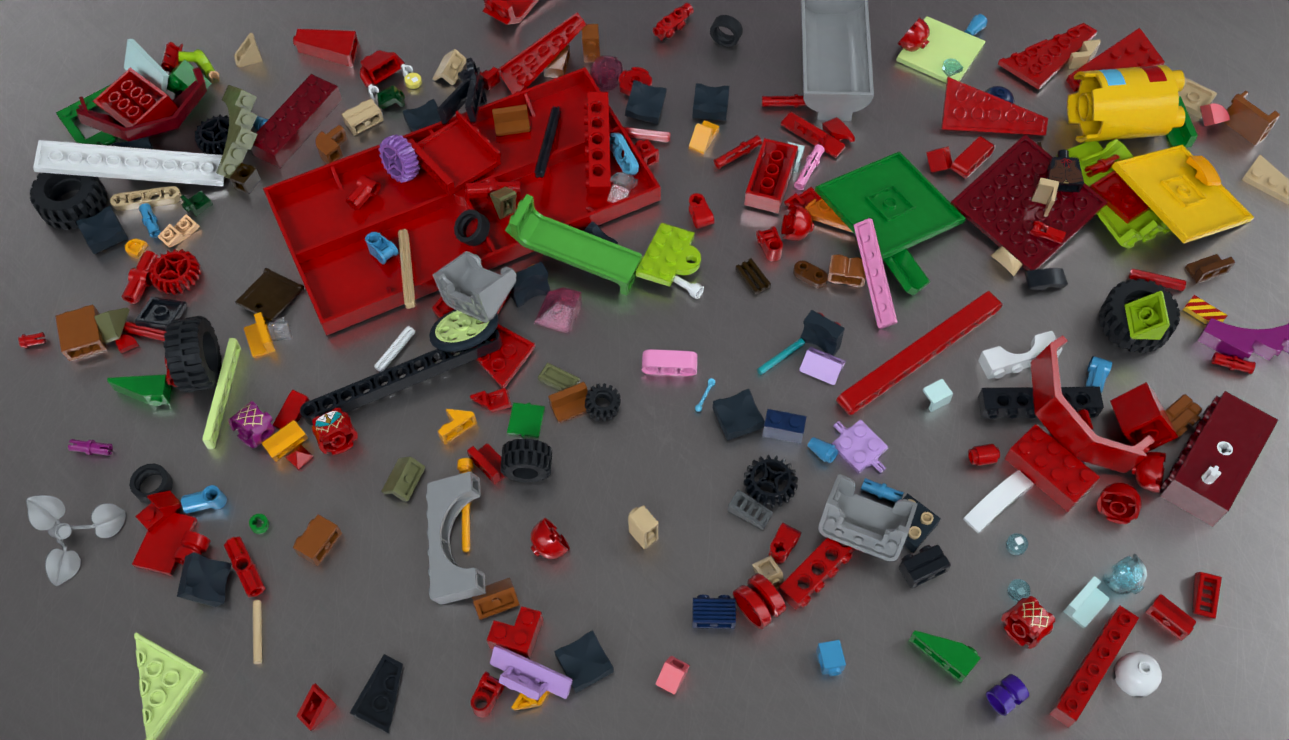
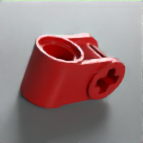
[688,193,714,229]
[756,226,783,262]
[769,523,802,565]
[471,671,505,718]

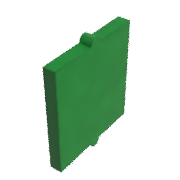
[507,402,545,438]

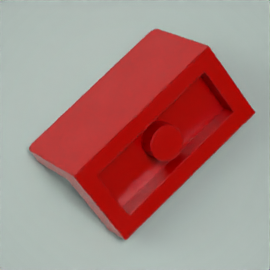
[467,443,505,485]
[1145,594,1196,641]

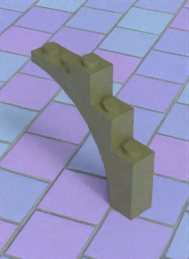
[216,85,258,179]

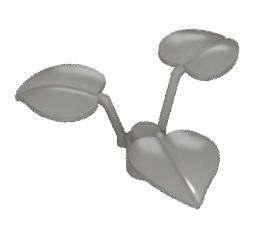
[26,495,126,586]

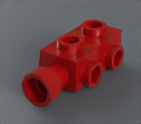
[653,3,694,41]

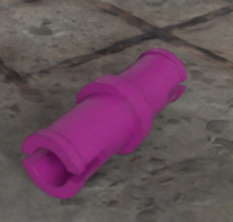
[68,439,113,456]

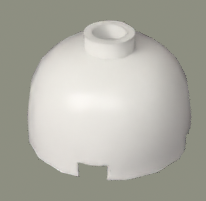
[1114,651,1162,697]

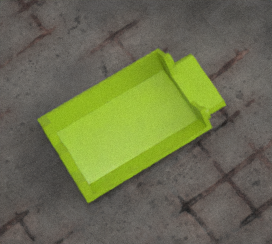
[1056,139,1171,249]

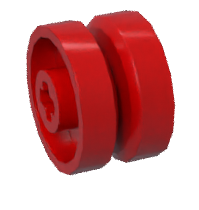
[733,573,786,629]

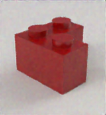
[487,606,544,659]

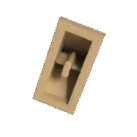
[234,33,263,68]

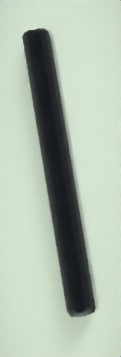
[534,106,561,178]

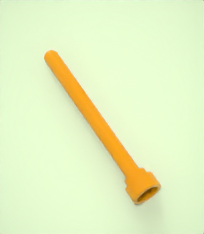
[457,458,473,552]

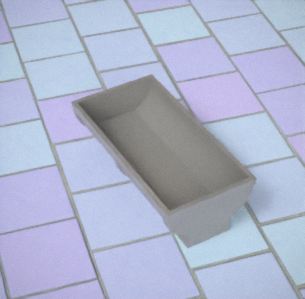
[801,0,874,121]

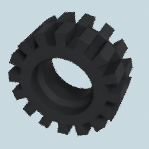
[585,383,621,421]

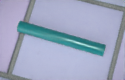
[757,338,805,375]

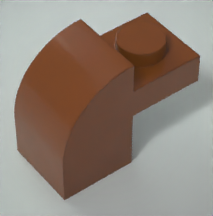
[315,125,347,164]

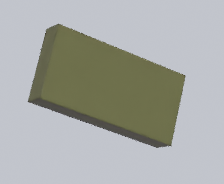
[538,362,581,391]

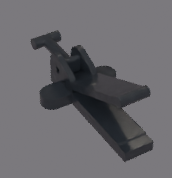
[437,58,487,124]

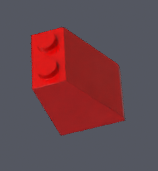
[1110,382,1179,452]

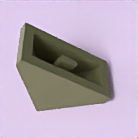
[490,186,517,219]
[94,308,130,343]

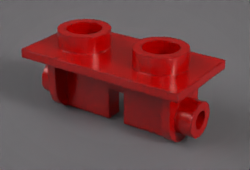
[161,42,183,73]

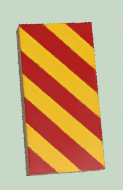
[1183,295,1228,325]

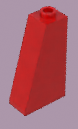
[293,29,359,67]

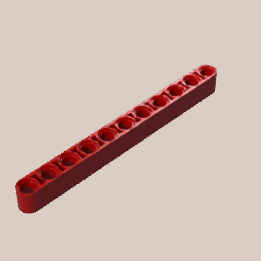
[836,291,1003,415]

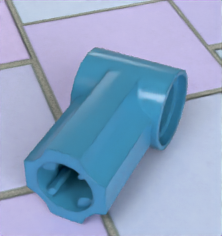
[1085,356,1112,393]
[181,485,227,514]

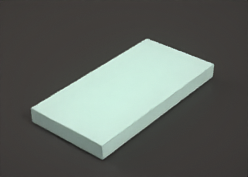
[124,39,169,93]

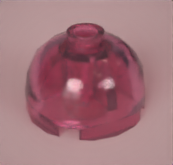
[590,55,623,90]

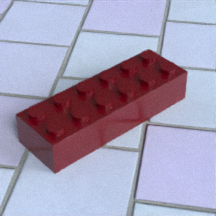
[251,74,342,169]

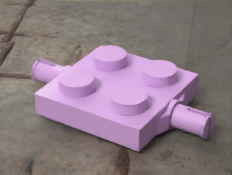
[831,419,888,474]

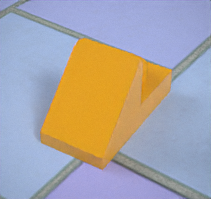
[689,120,719,154]
[438,409,477,445]

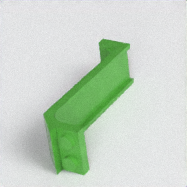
[505,194,642,296]

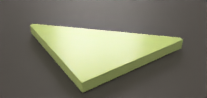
[134,633,203,740]

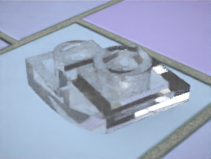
[610,172,638,189]

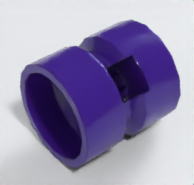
[986,674,1029,716]

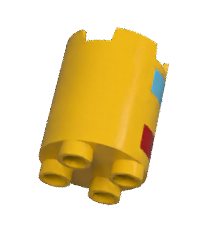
[1067,65,1185,143]

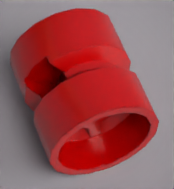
[173,531,211,565]

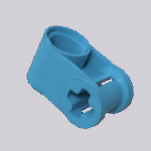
[365,232,399,264]

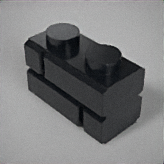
[899,545,951,589]

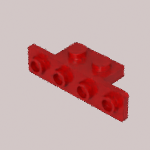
[781,112,846,158]

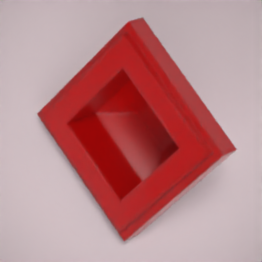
[285,444,314,470]

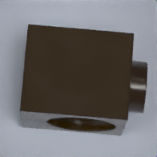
[230,163,261,194]

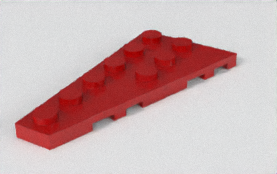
[498,12,586,94]

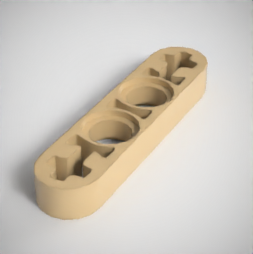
[110,186,182,211]

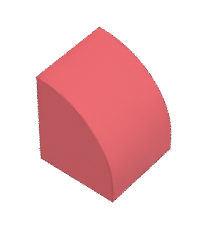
[1200,103,1230,126]
[655,656,690,695]

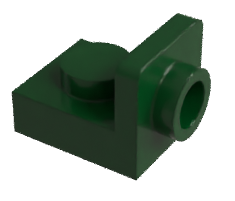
[377,85,405,110]
[180,191,213,216]

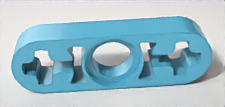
[609,133,639,175]

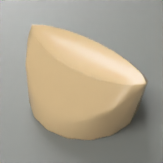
[991,246,1023,276]

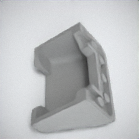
[433,251,517,323]
[818,474,918,561]

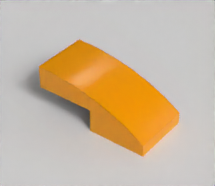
[1186,156,1221,186]

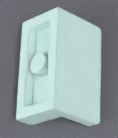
[1063,576,1109,628]

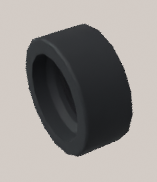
[710,15,743,47]
[454,209,490,246]
[129,463,173,504]

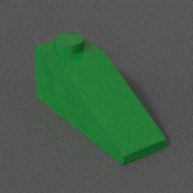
[107,374,172,406]
[909,631,981,683]

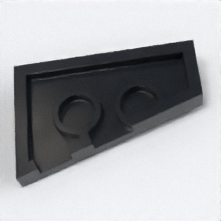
[350,654,403,735]

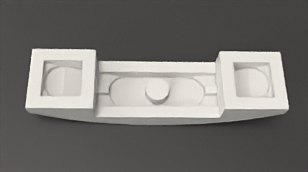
[963,470,1034,534]

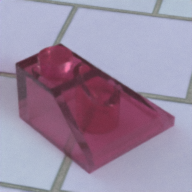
[534,287,582,334]

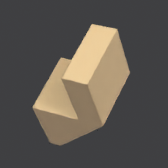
[1067,39,1101,69]

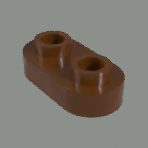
[793,261,828,288]

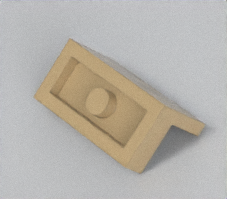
[432,49,466,85]
[1032,178,1059,217]

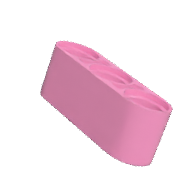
[642,349,698,376]

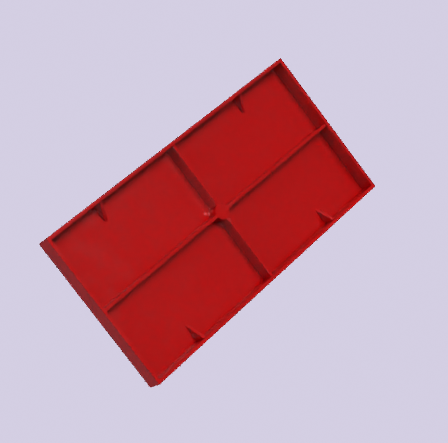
[263,67,661,336]

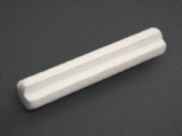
[374,326,415,372]

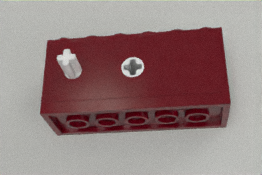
[1160,391,1278,527]

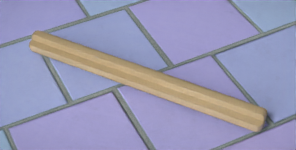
[398,229,416,309]

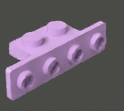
[490,645,573,700]

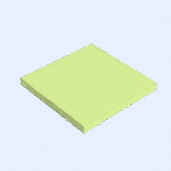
[896,16,986,83]

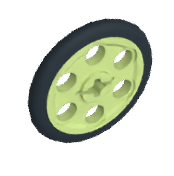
[429,309,499,352]

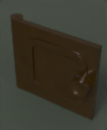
[235,268,304,322]

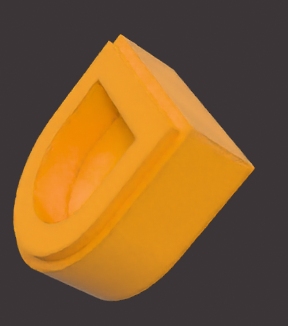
[125,239,148,259]

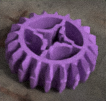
[379,134,420,183]

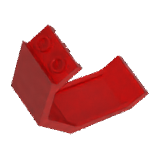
[1031,335,1154,473]

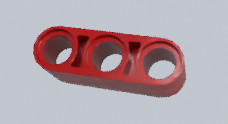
[950,136,995,179]

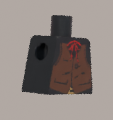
[1046,149,1084,192]

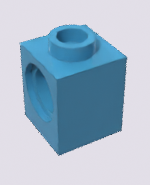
[816,640,846,676]

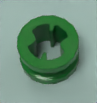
[249,514,269,534]

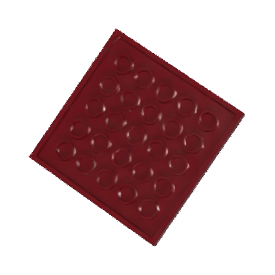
[951,135,1108,271]

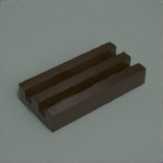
[736,258,771,295]

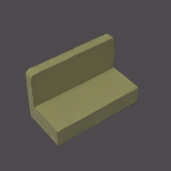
[381,456,425,502]

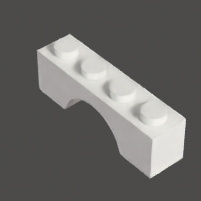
[978,331,1062,379]

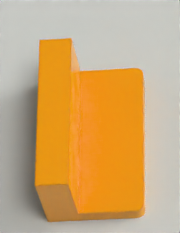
[244,312,275,358]
[262,421,309,462]

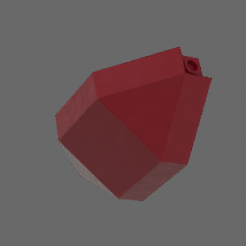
[76,67,207,141]

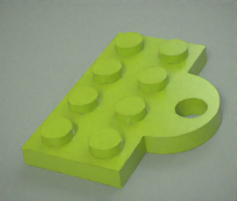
[636,223,701,287]

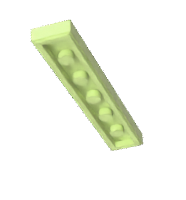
[202,338,241,449]

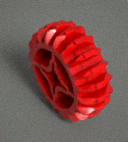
[149,249,201,295]

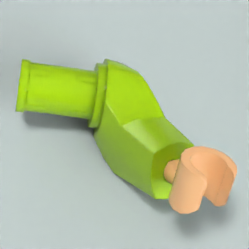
[178,49,220,83]

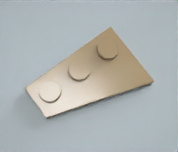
[1242,155,1289,205]

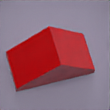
[297,683,337,731]

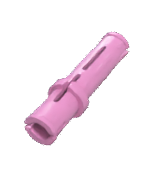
[794,144,825,191]

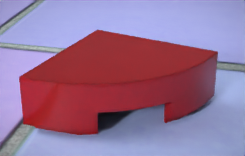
[115,334,139,354]

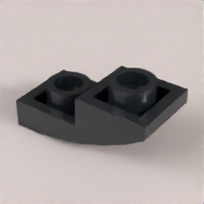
[1024,268,1068,290]

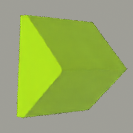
[1125,291,1170,340]

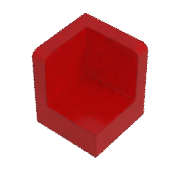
[479,67,501,91]
[926,146,953,172]

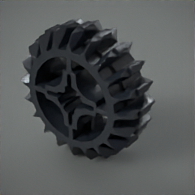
[194,114,229,155]
[743,455,798,509]

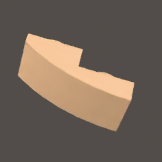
[157,214,200,248]

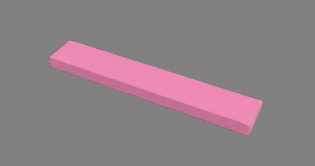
[854,218,898,329]

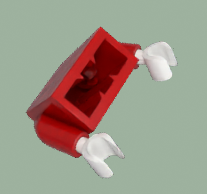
[360,50,413,99]

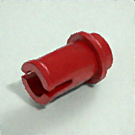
[18,332,46,349]

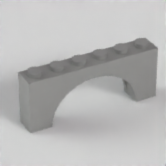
[426,471,486,605]

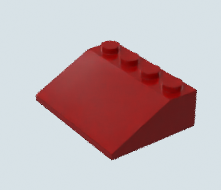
[93,67,178,128]

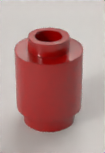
[968,444,1000,466]

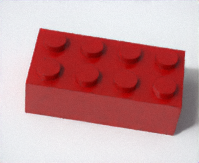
[744,138,798,214]
[1004,424,1100,512]

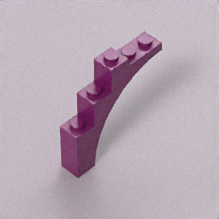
[1197,318,1289,361]

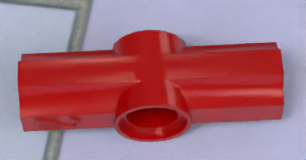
[464,178,521,202]
[121,250,160,305]
[224,536,266,598]

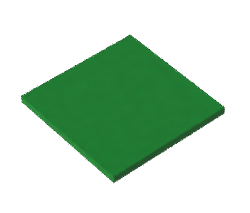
[815,151,966,260]

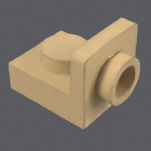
[752,556,784,590]

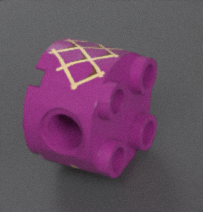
[228,401,276,448]

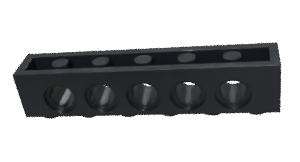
[978,387,1104,419]

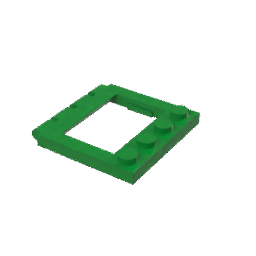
[56,84,121,146]

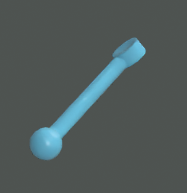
[695,378,715,412]

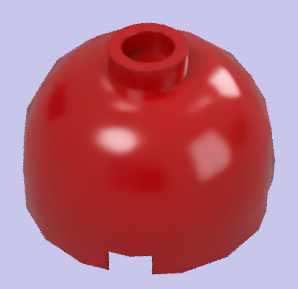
[897,17,930,52]
[781,204,814,241]
[1132,452,1166,493]
[1097,483,1142,524]
[531,518,570,560]

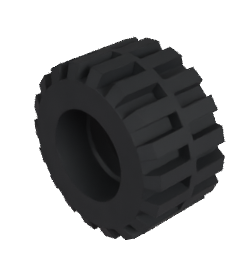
[500,439,552,482]

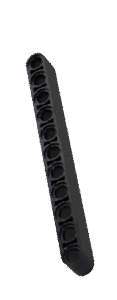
[300,329,502,425]

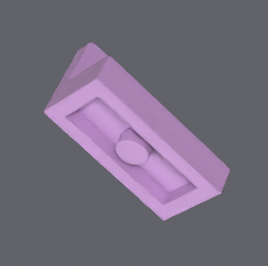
[800,347,846,385]

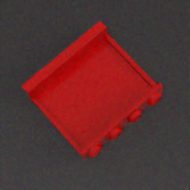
[407,111,501,196]

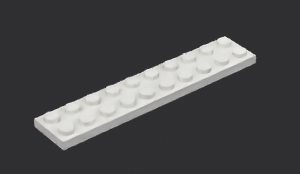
[33,140,225,186]

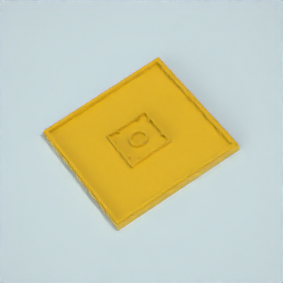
[1111,145,1254,244]

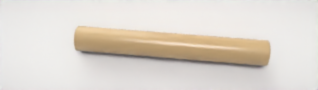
[253,600,262,664]

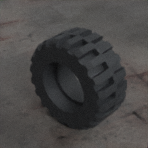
[30,173,107,230]
[1099,279,1180,353]
[164,316,222,392]

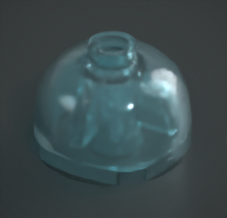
[1102,554,1147,594]

